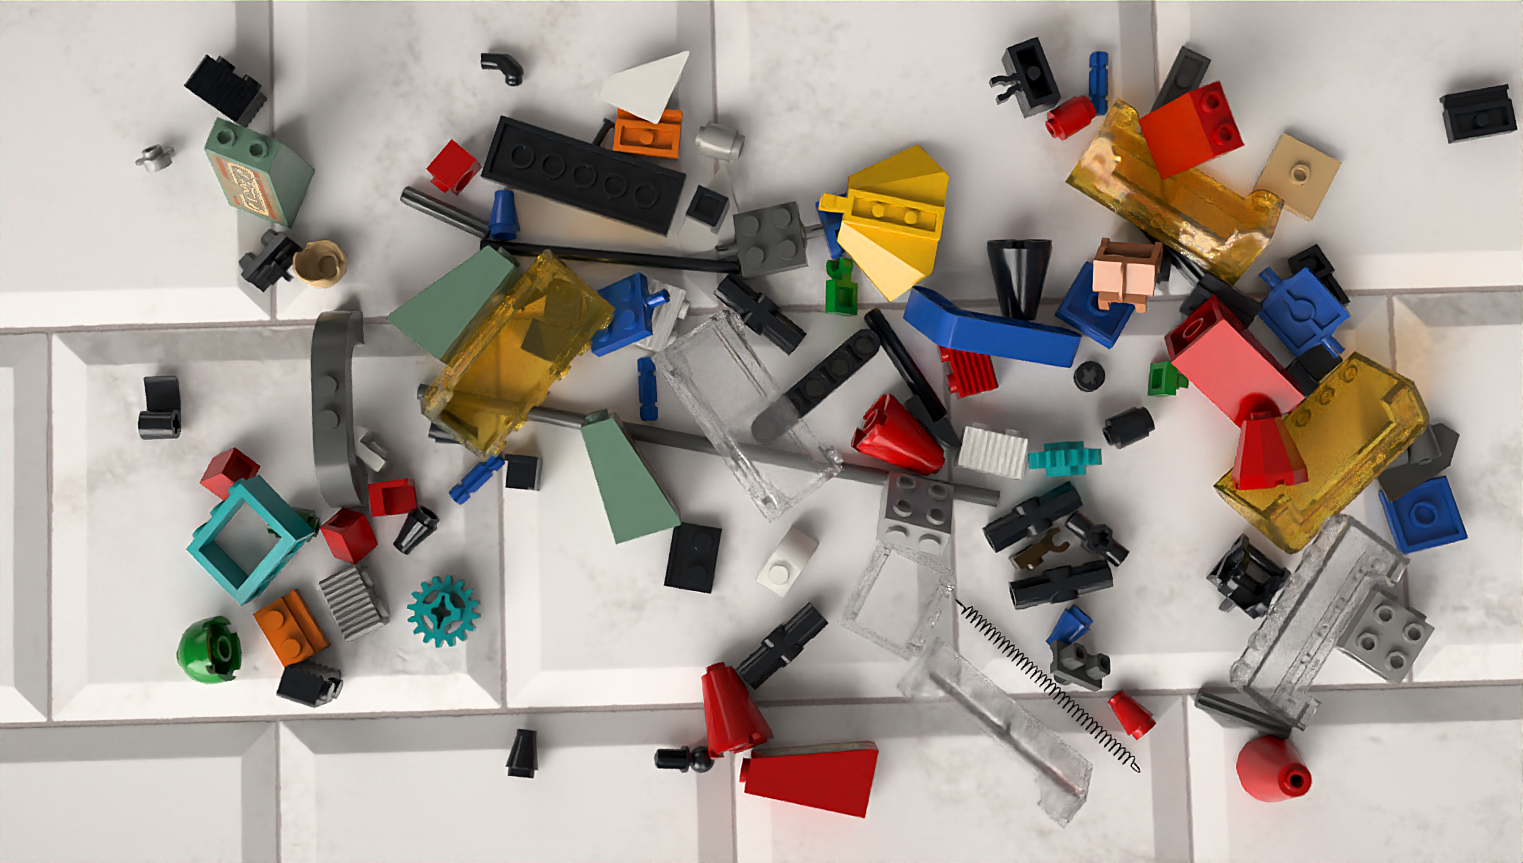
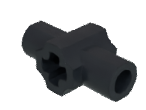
[1064,510,1130,567]

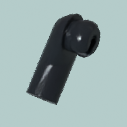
[481,53,524,86]

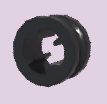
[1073,361,1105,392]

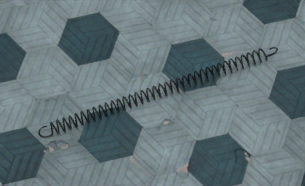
[955,599,1140,773]

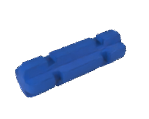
[1089,51,1108,116]
[637,357,658,421]
[449,450,505,505]

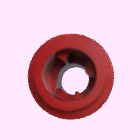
[1107,689,1156,740]

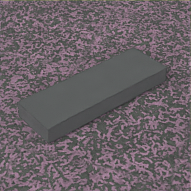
[1139,46,1211,137]

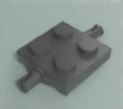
[715,201,826,280]

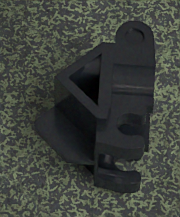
[1206,534,1291,619]

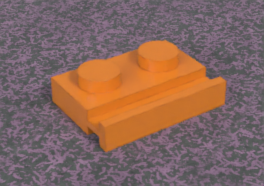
[613,107,683,160]
[253,589,331,668]

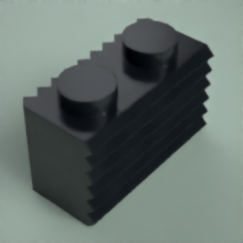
[183,54,267,128]
[276,659,343,708]

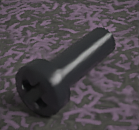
[592,118,615,146]

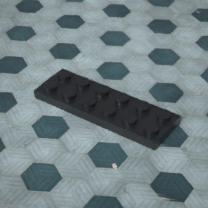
[480,115,687,238]

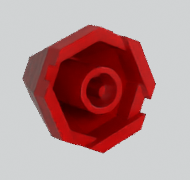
[1232,410,1309,490]

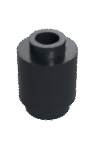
[1102,406,1155,449]

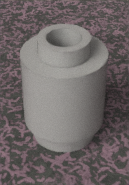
[695,121,745,162]

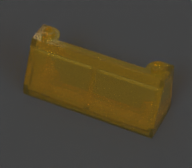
[1065,98,1285,286]

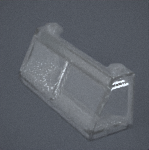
[651,310,844,523]
[896,636,1093,828]

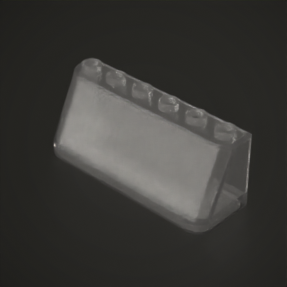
[1229,514,1412,732]

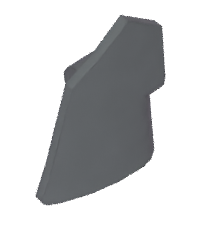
[1367,423,1460,503]

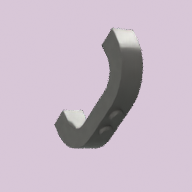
[311,310,369,508]

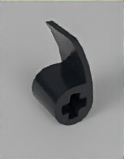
[1285,344,1343,401]
[138,376,181,440]

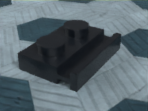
[1439,84,1518,144]
[1179,270,1263,329]
[664,522,722,594]

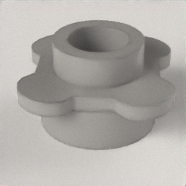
[135,145,174,173]

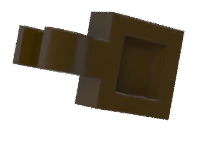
[1008,527,1070,572]

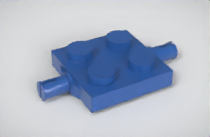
[1257,265,1351,358]
[571,272,670,357]

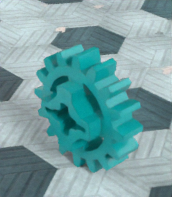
[1028,441,1102,477]
[407,575,481,648]

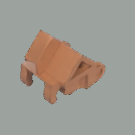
[1093,238,1163,313]

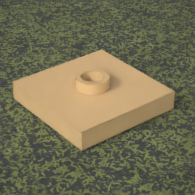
[1251,133,1342,221]

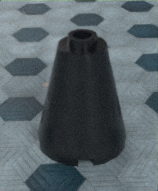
[986,239,1053,321]

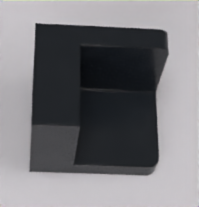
[685,185,730,234]
[504,454,543,491]

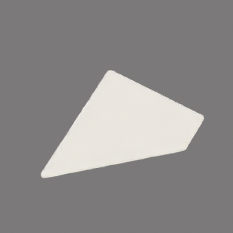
[598,51,690,124]
[677,165,738,257]

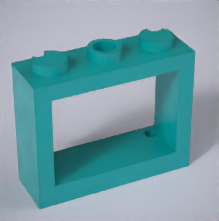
[186,475,315,606]

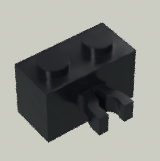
[989,37,1061,119]

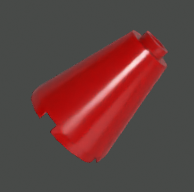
[851,393,945,477]
[701,662,774,760]
[1236,735,1312,802]

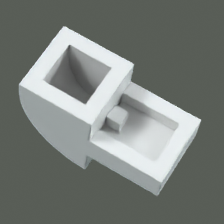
[353,424,393,473]
[755,525,819,598]

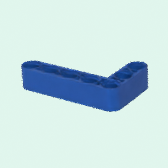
[903,286,1082,368]

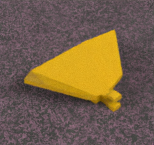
[818,144,949,303]

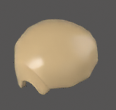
[293,239,348,289]

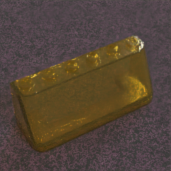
[420,249,616,462]
[1213,351,1430,554]

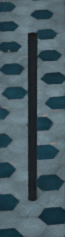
[480,239,740,275]

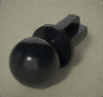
[654,746,715,773]

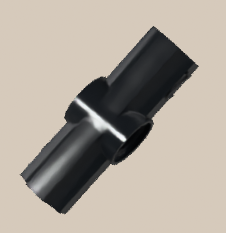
[713,272,807,356]
[982,481,1083,553]
[1008,559,1113,610]
[736,602,828,690]

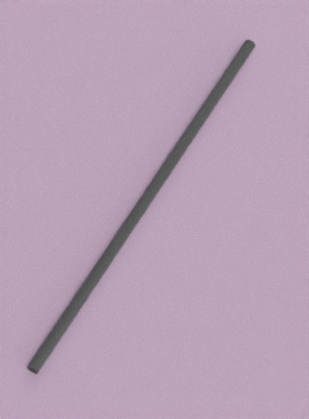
[417,384,1000,507]

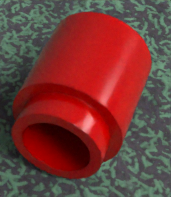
[1045,95,1096,141]

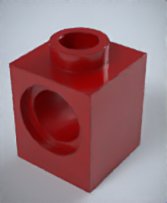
[426,139,482,196]

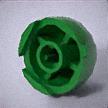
[176,616,242,685]

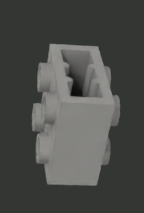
[876,470,954,556]
[1331,589,1435,685]

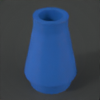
[488,190,520,241]
[1046,604,1094,646]

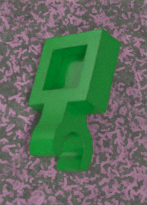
[825,257,858,317]

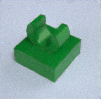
[1147,361,1189,397]

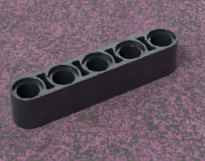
[751,329,881,446]

